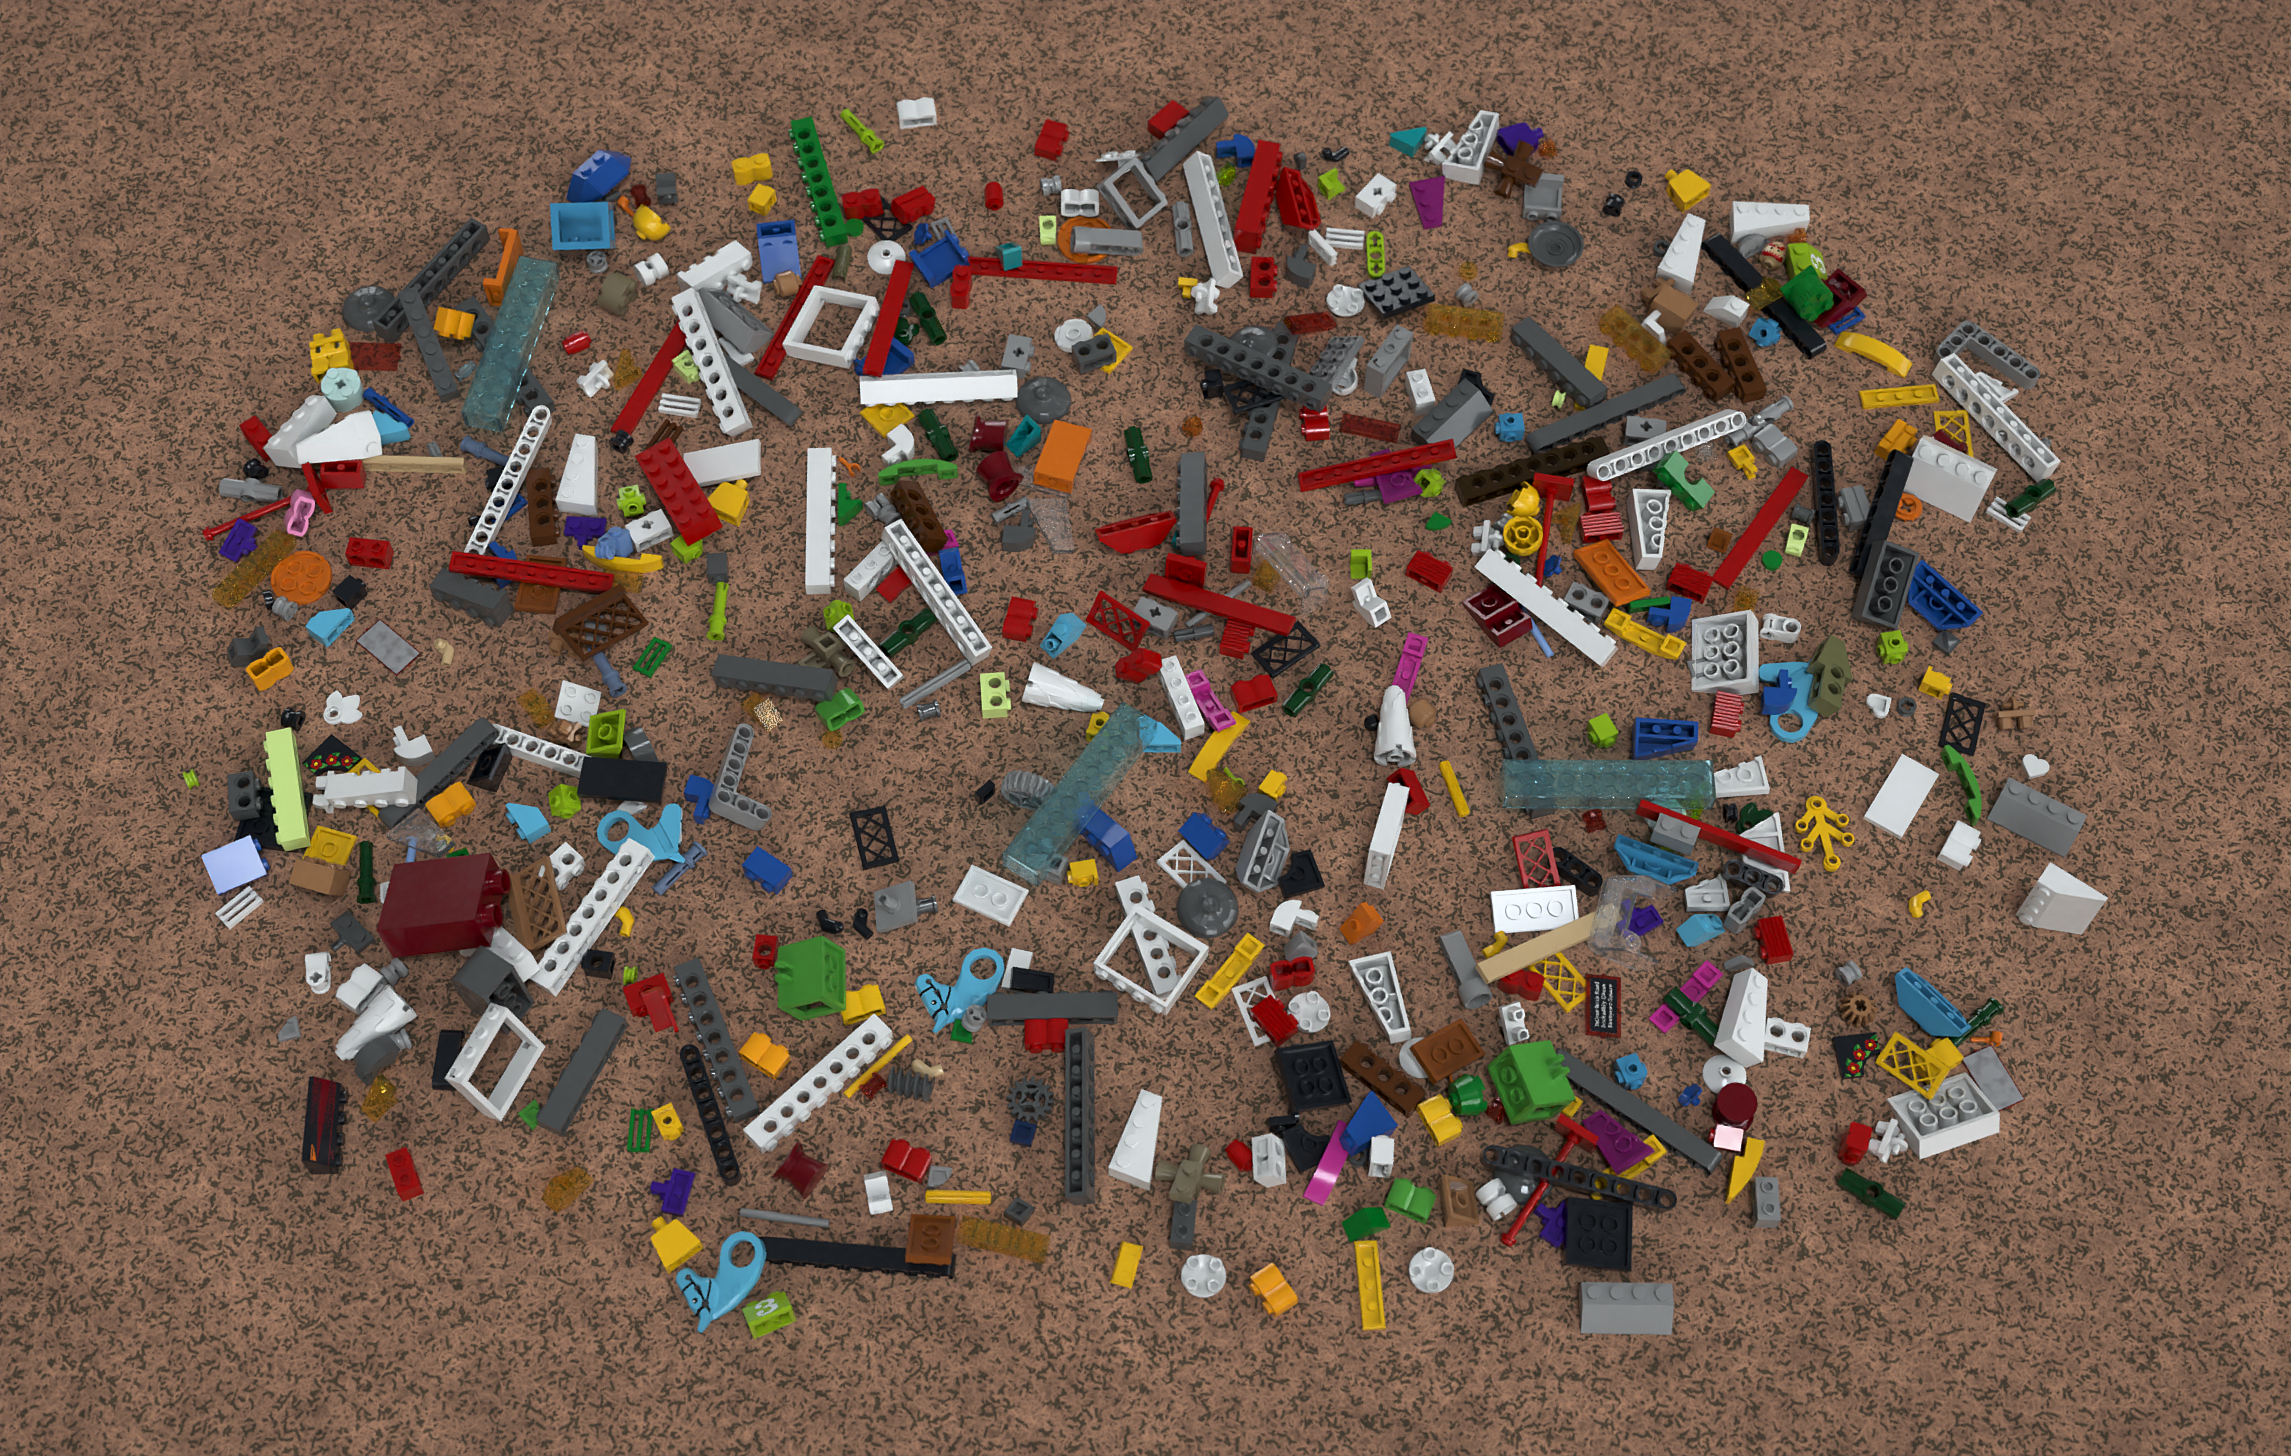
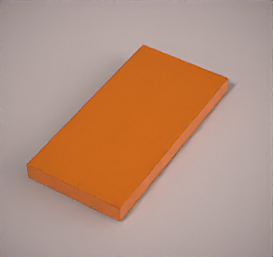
[1573,539,1651,607]

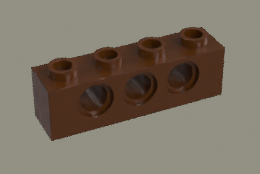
[1714,327,1767,404]
[1665,329,1736,403]
[526,467,561,547]
[890,480,948,553]
[1340,1040,1426,1118]

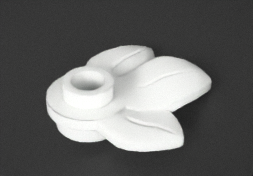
[323,691,363,725]

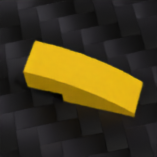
[1725,1137,1765,1204]

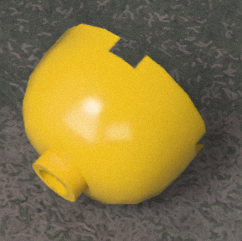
[633,204,671,241]
[1503,481,1540,518]
[1503,516,1543,557]

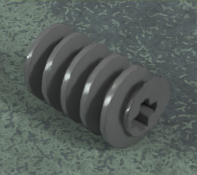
[887,1065,935,1102]

